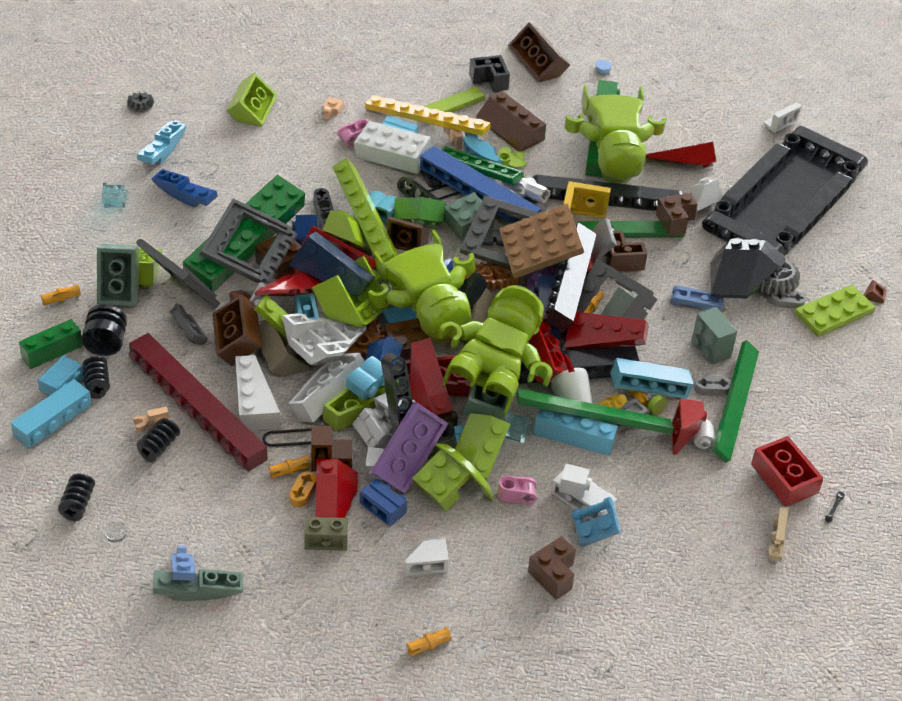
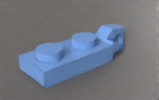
[170,545,196,581]

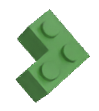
[394,197,445,226]

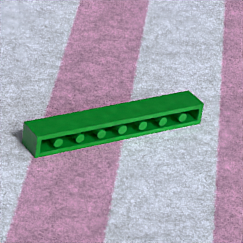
[585,80,620,178]

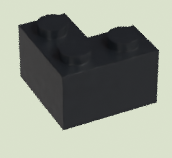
[469,55,510,92]

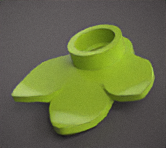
[498,146,527,168]

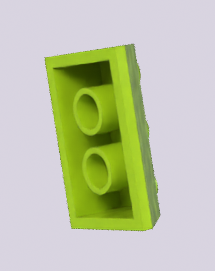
[226,72,278,126]
[323,209,372,252]
[455,413,510,481]

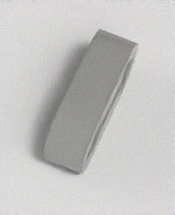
[770,291,806,309]
[694,376,731,396]

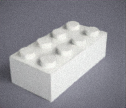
[354,121,432,174]

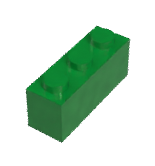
[19,319,83,370]

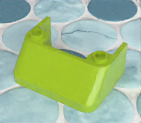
[312,256,388,328]

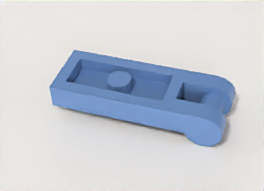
[670,285,724,312]

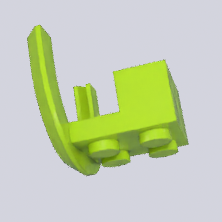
[412,443,494,512]

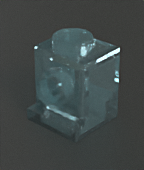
[102,183,129,208]
[504,410,533,443]

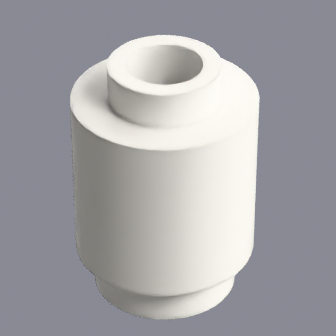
[694,419,715,449]

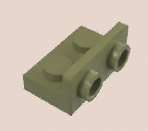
[304,517,348,551]

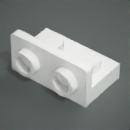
[764,103,802,133]

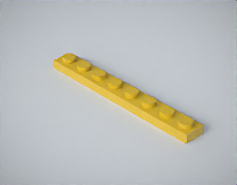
[365,96,490,136]

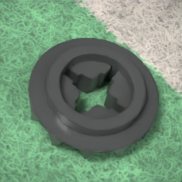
[127,92,154,111]

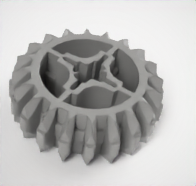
[758,260,800,296]

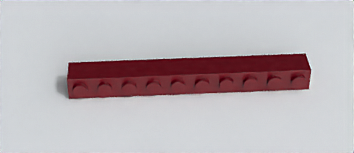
[128,333,268,472]

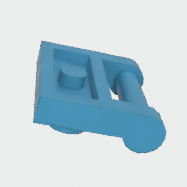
[571,497,621,547]

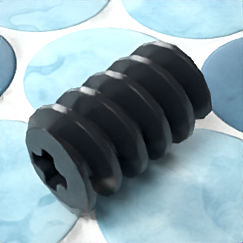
[82,356,110,399]
[136,418,180,462]
[58,473,96,521]

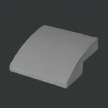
[591,218,617,266]

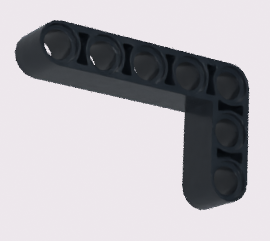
[381,353,455,443]

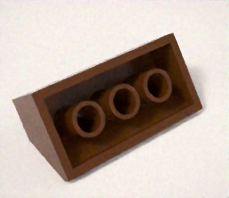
[508,22,570,82]
[476,91,547,152]

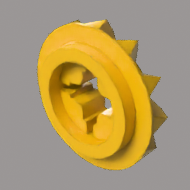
[597,394,627,409]

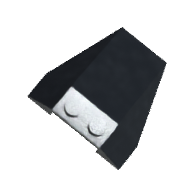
[710,238,786,299]

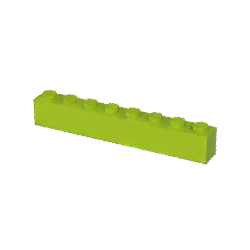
[332,157,398,262]

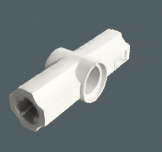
[501,177,550,204]

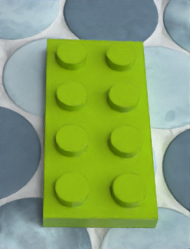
[794,284,876,337]

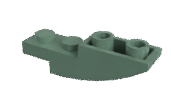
[153,569,243,601]

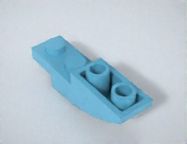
[137,121,186,164]
[463,132,502,164]

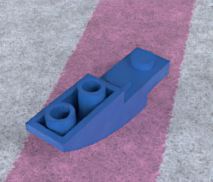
[151,169,218,208]

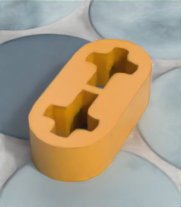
[289,472,316,507]

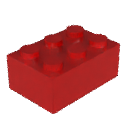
[751,436,824,507]

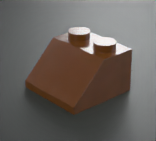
[387,217,429,251]

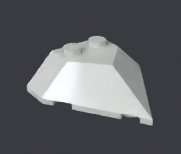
[282,313,367,365]

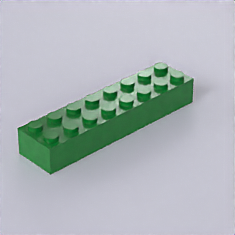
[183,174,306,292]

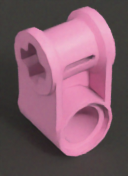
[337,119,369,147]
[497,476,537,505]

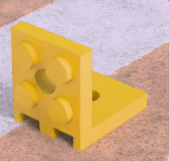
[564,181,611,219]

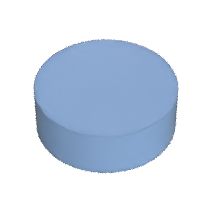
[595,60,611,74]

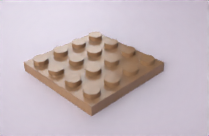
[499,203,585,279]

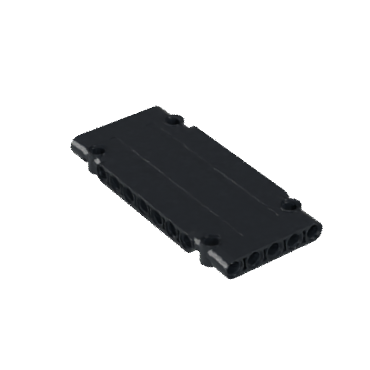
[702,126,868,255]

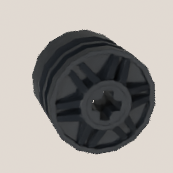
[81,304,127,356]

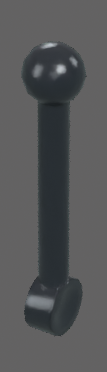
[825,491,845,522]

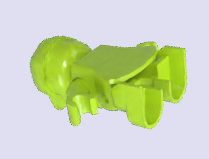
[564,85,667,184]
[368,230,476,344]
[438,285,552,413]

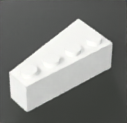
[288,353,365,422]
[235,355,280,430]

